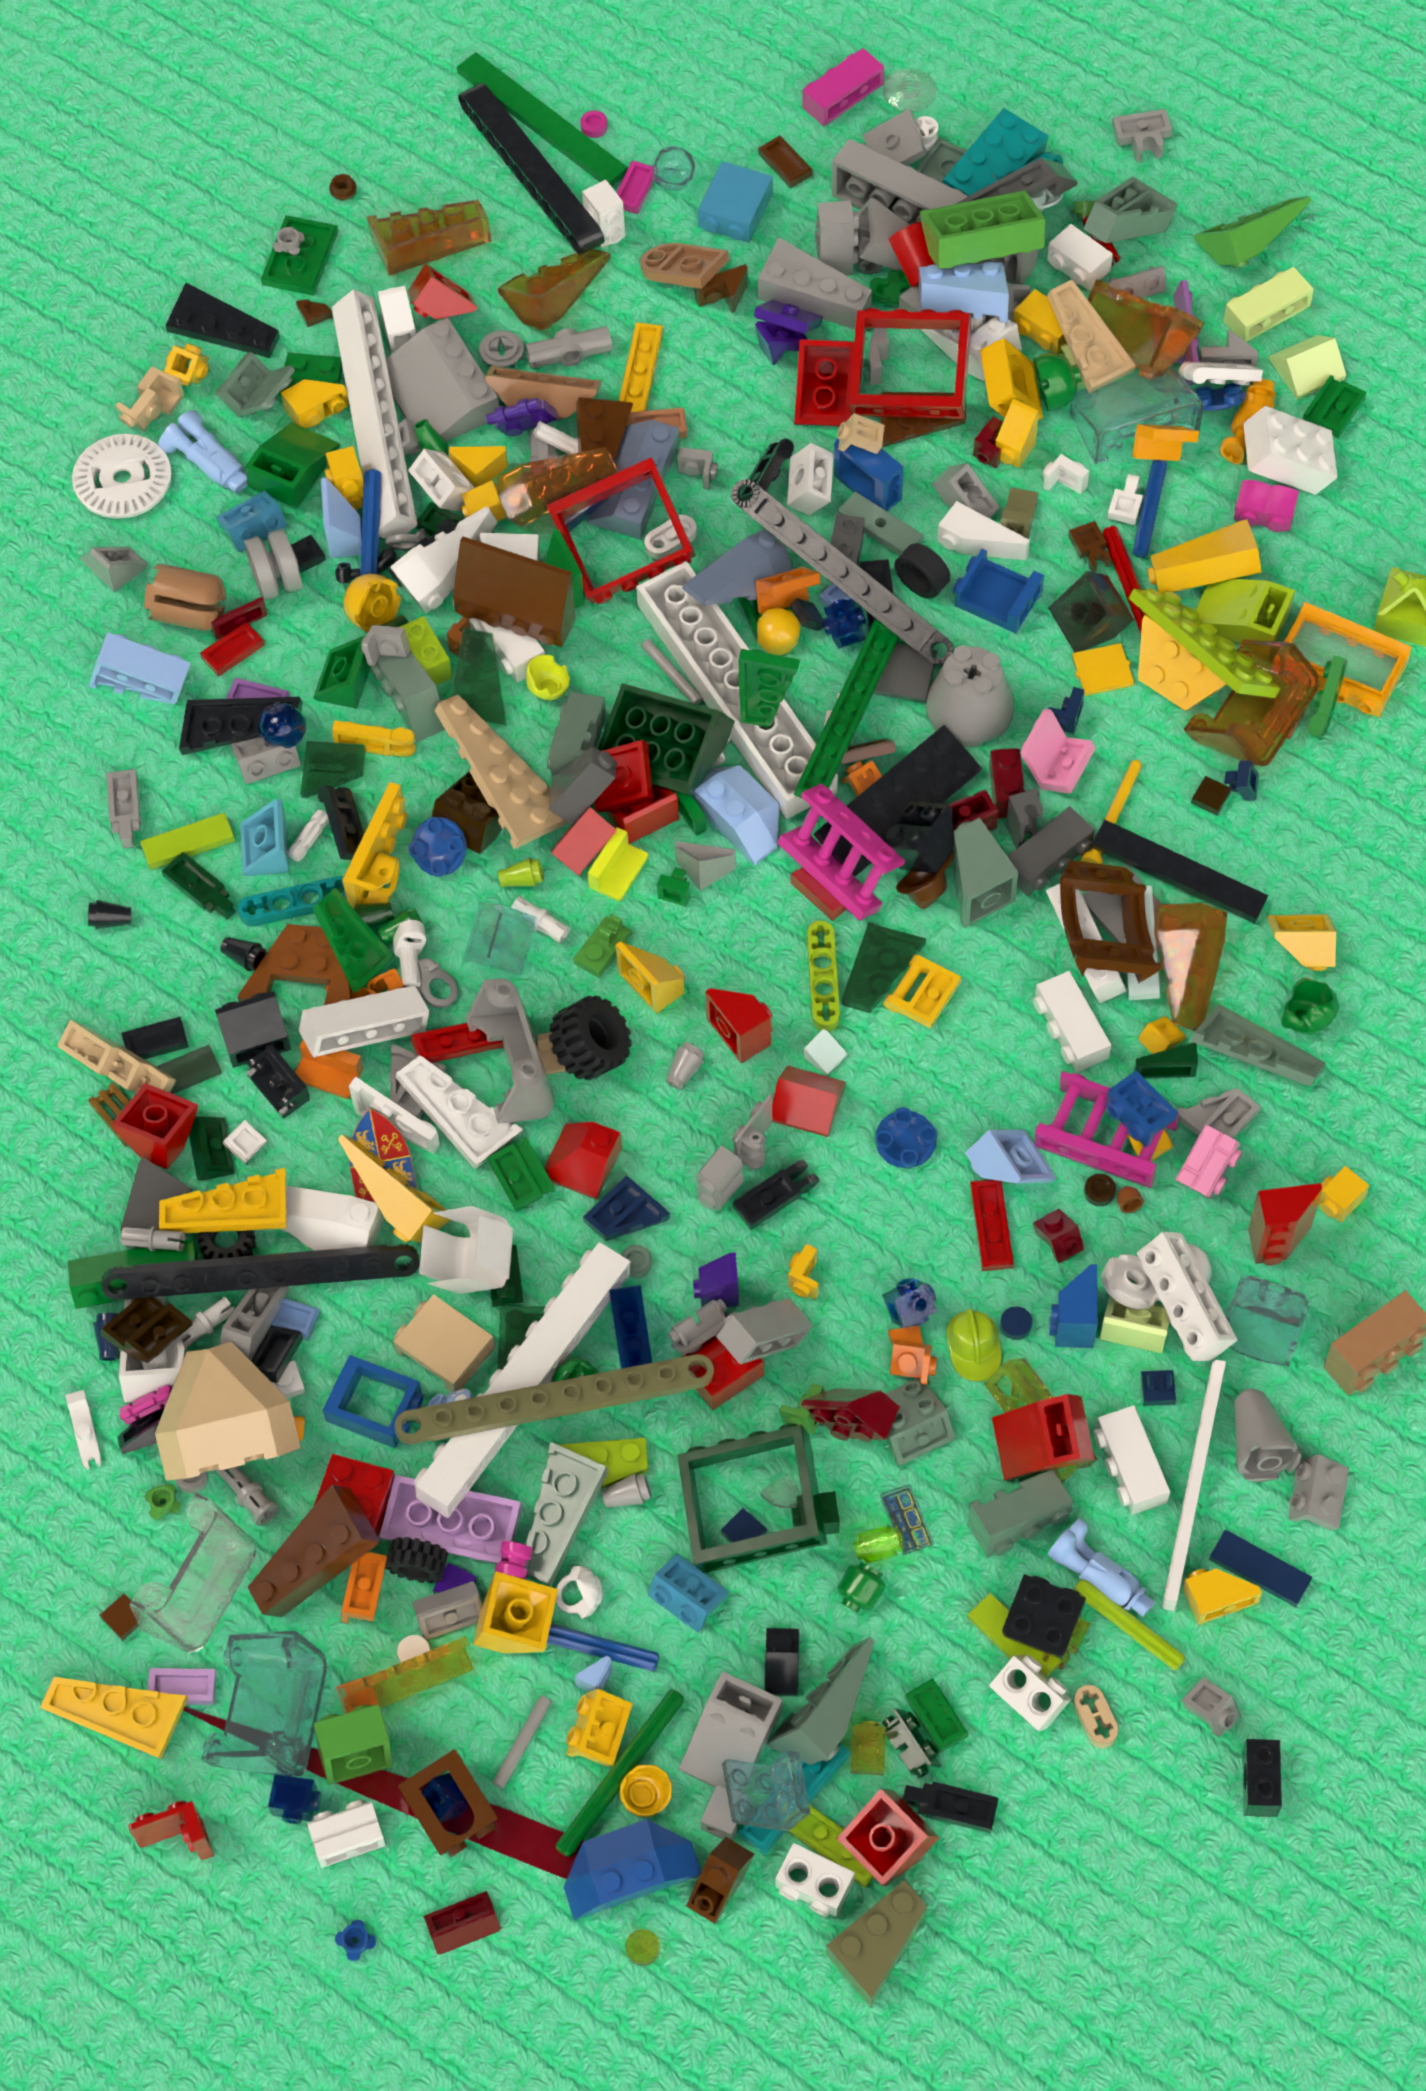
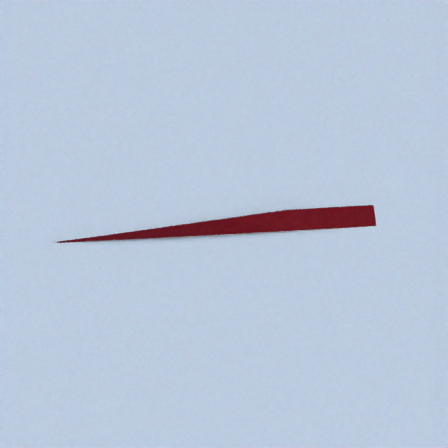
[183,1707,584,1880]

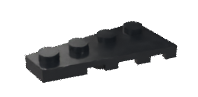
[166,283,280,358]
[179,696,303,755]

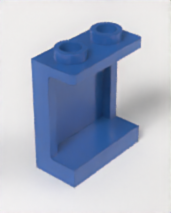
[953,549,1044,634]

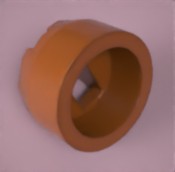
[1117,1186,1144,1213]

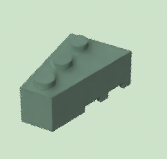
[370,651,445,742]
[968,1469,1073,1558]

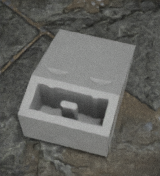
[679,1671,783,1794]

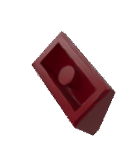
[210,597,267,640]
[423,1891,501,1955]

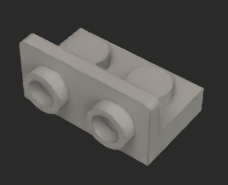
[230,730,301,784]

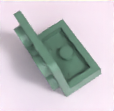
[215,352,295,417]

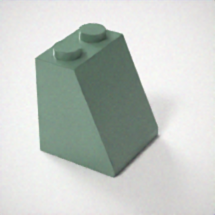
[952,818,1018,928]

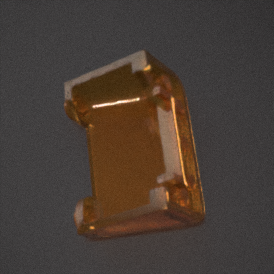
[1088,279,1204,381]
[1184,639,1320,767]

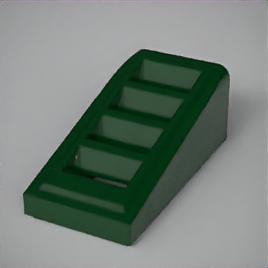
[1134,1043,1198,1079]

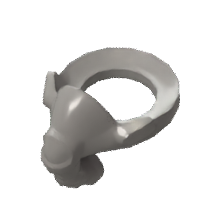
[385,528,429,550]
[416,958,458,1009]

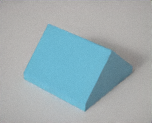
[240,798,289,876]

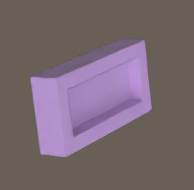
[148,1668,217,1705]

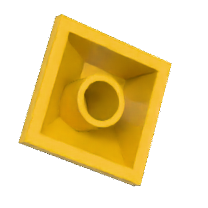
[1267,914,1336,971]
[616,941,685,1014]
[473,1571,558,1653]

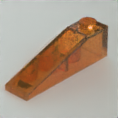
[498,249,611,330]
[1154,903,1227,1031]

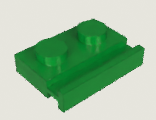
[1303,375,1367,438]
[487,1137,556,1212]

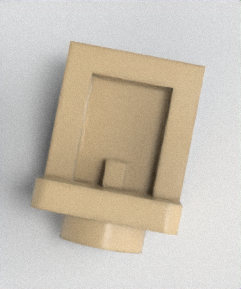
[115,387,164,431]

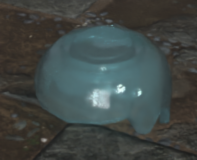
[652,146,695,191]

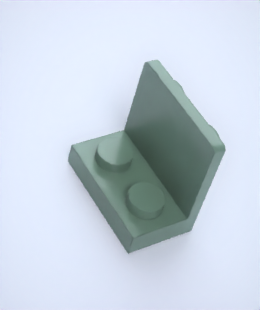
[886,1378,956,1466]

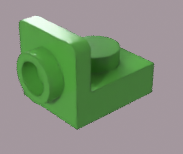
[779,1383,825,1435]

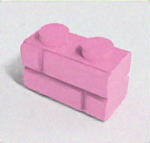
[1176,1124,1242,1199]

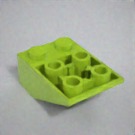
[1195,579,1295,655]

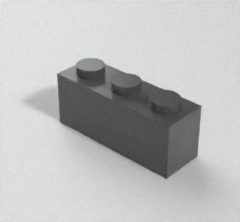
[1007,806,1095,896]

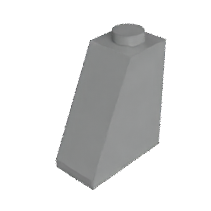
[857,198,909,271]

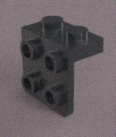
[1002,1574,1086,1658]

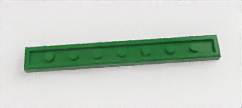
[457,52,628,187]
[794,619,900,799]

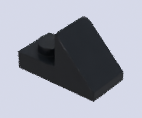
[765,1628,799,1697]

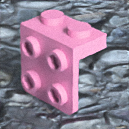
[1021,709,1096,794]

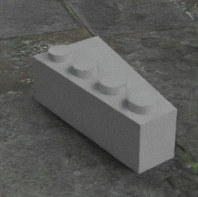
[758,237,872,329]

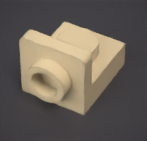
[837,413,884,454]

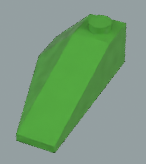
[1194,196,1311,268]

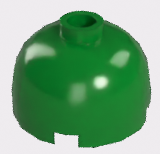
[1033,353,1081,411]

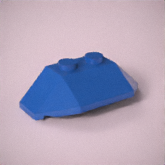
[564,1819,701,1920]

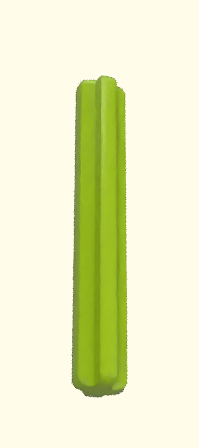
[1074,1579,1186,1670]

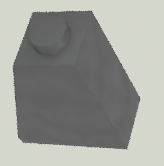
[548,746,617,825]
[120,1157,193,1250]

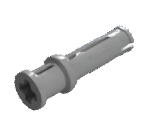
[215,1466,280,1526]

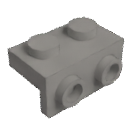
[1289,1454,1349,1530]

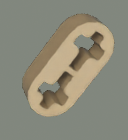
[1073,1685,1118,1748]

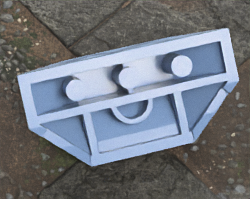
[692,765,779,866]

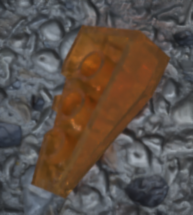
[497,447,618,527]

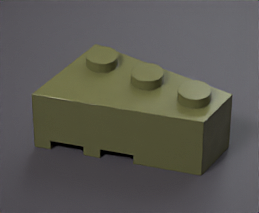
[826,1880,927,2008]

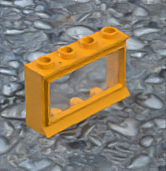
[1272,602,1412,718]

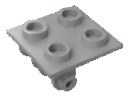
[732,1094,772,1169]

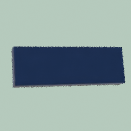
[1209,1530,1312,1607]

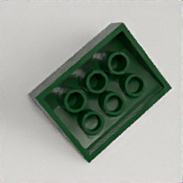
[598,683,735,796]

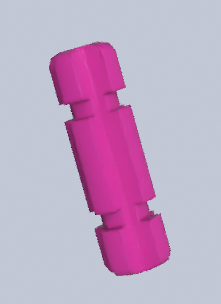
[119,1385,172,1424]

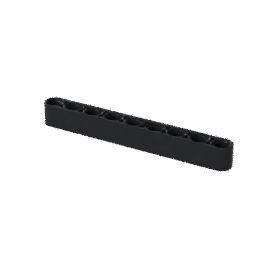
[458,82,605,255]

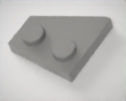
[1177,1088,1261,1139]

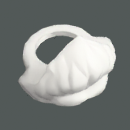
[556,1566,603,1619]

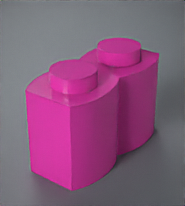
[1234,480,1299,532]

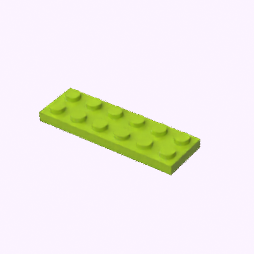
[1128,588,1280,698]

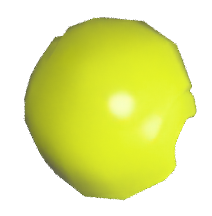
[526,655,571,701]

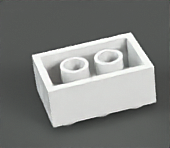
[1243,406,1338,495]

